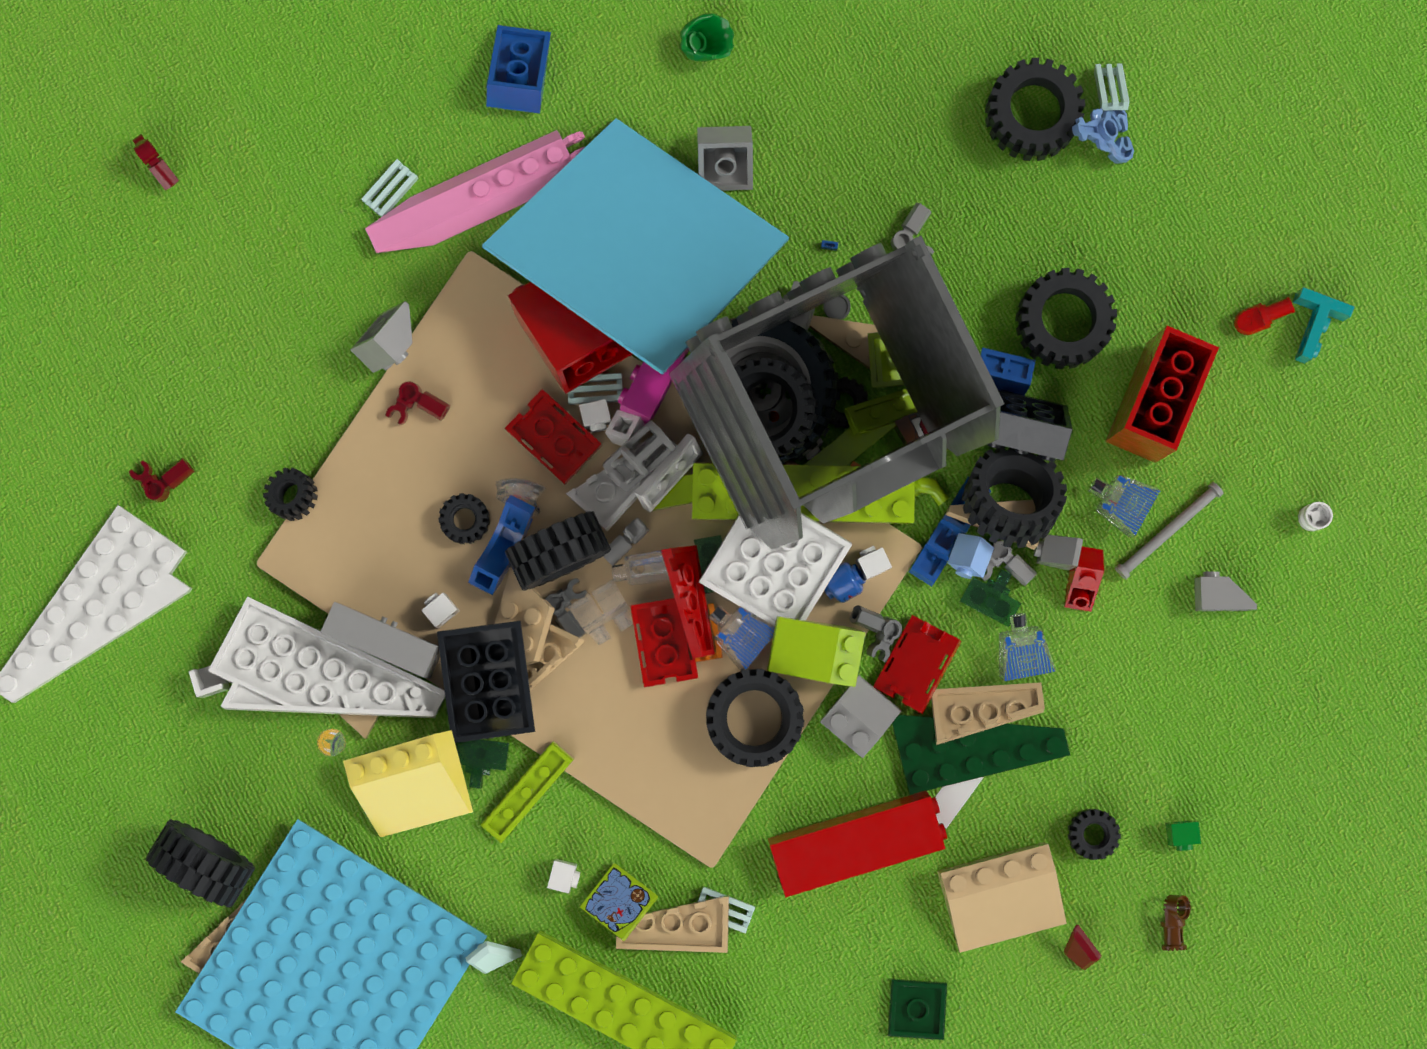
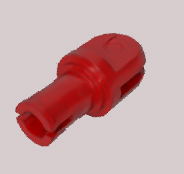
[1234,297,1295,335]

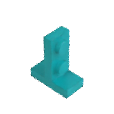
[1292,287,1355,364]

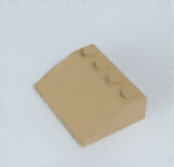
[937,842,1067,953]

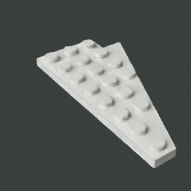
[0,505,192,703]
[208,597,445,718]

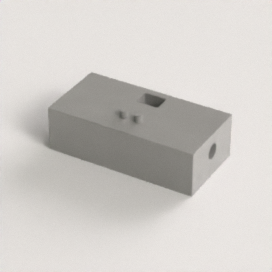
[320,602,440,679]

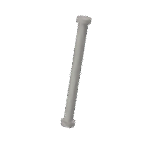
[1115,482,1224,580]

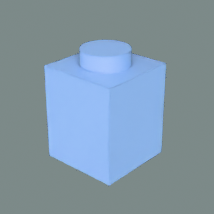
[948,533,994,579]

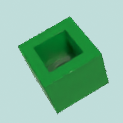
[1165,820,1201,851]

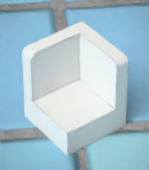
[189,666,230,698]

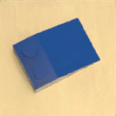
[486,25,551,114]

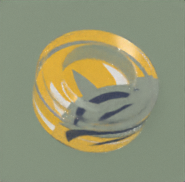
[317,729,346,756]

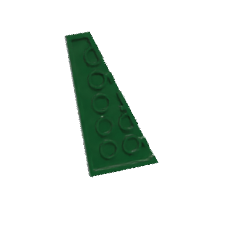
[892,715,1070,795]

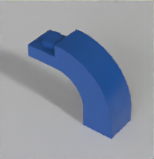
[468,495,535,595]

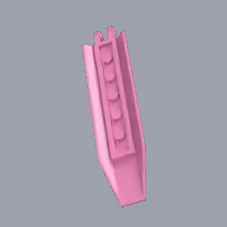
[365,130,585,253]

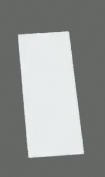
[935,777,984,829]

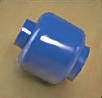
[824,562,866,603]

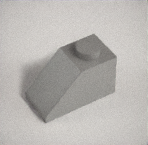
[1034,535,1083,570]
[1195,572,1257,611]

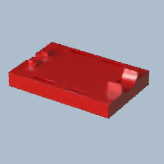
[504,389,603,485]
[630,598,698,687]
[873,615,962,714]

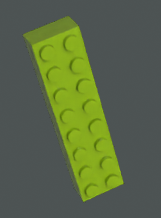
[692,463,915,524]
[511,930,737,1049]

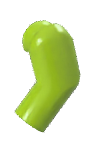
[915,477,949,506]

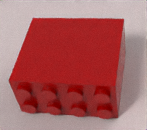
[507,282,633,394]
[1105,325,1219,463]

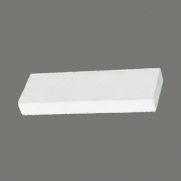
[634,434,703,512]

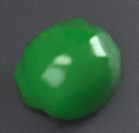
[680,13,734,62]

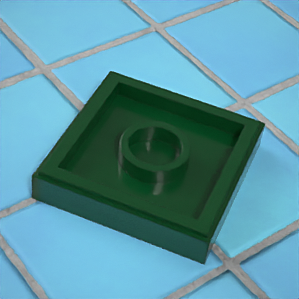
[888,978,947,1040]

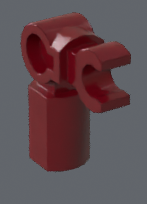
[132,134,179,190]
[385,381,450,425]
[129,458,195,503]

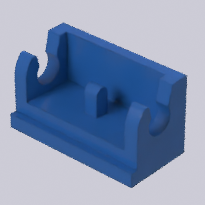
[980,348,1036,395]

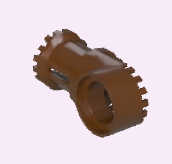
[1160,895,1191,951]

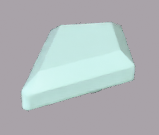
[465,941,522,974]

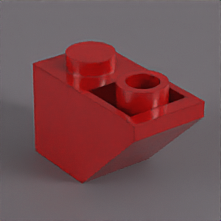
[1064,546,1104,612]

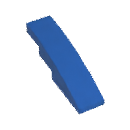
[909,476,991,587]

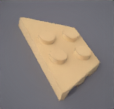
[495,570,555,665]

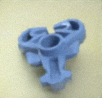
[1072,108,1134,164]

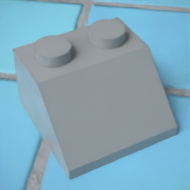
[697,126,753,191]
[350,301,413,373]
[820,675,901,758]

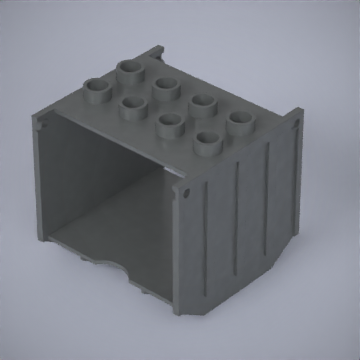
[669,236,1004,549]

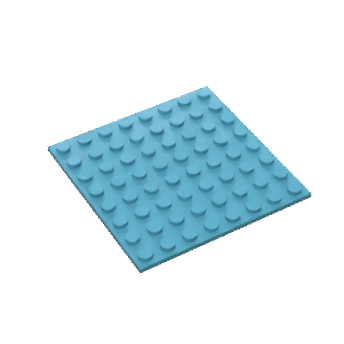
[482,118,789,375]
[176,819,487,1049]

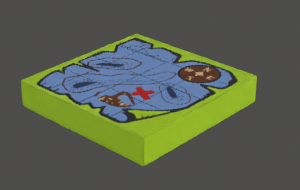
[580,863,658,942]

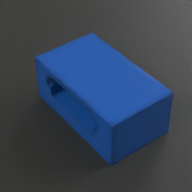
[821,240,838,251]

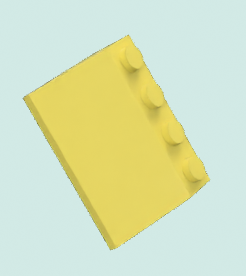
[343,730,473,837]

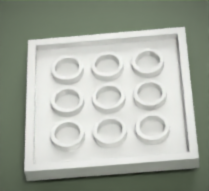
[699,513,852,627]

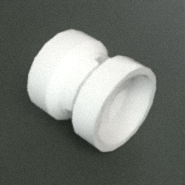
[1298,502,1333,531]

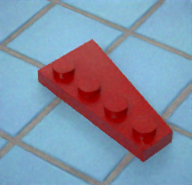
[661,545,715,658]

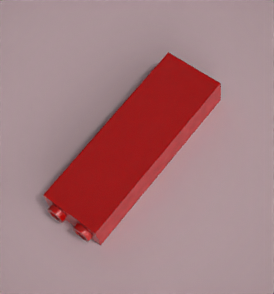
[767,791,948,898]

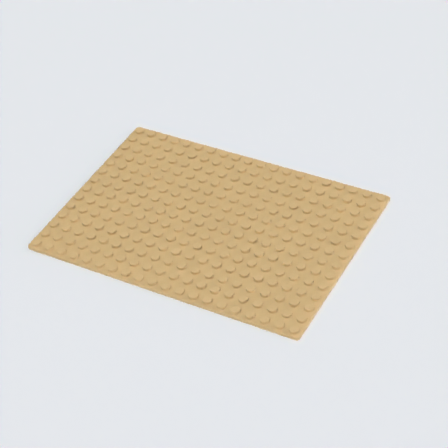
[257,251,922,867]

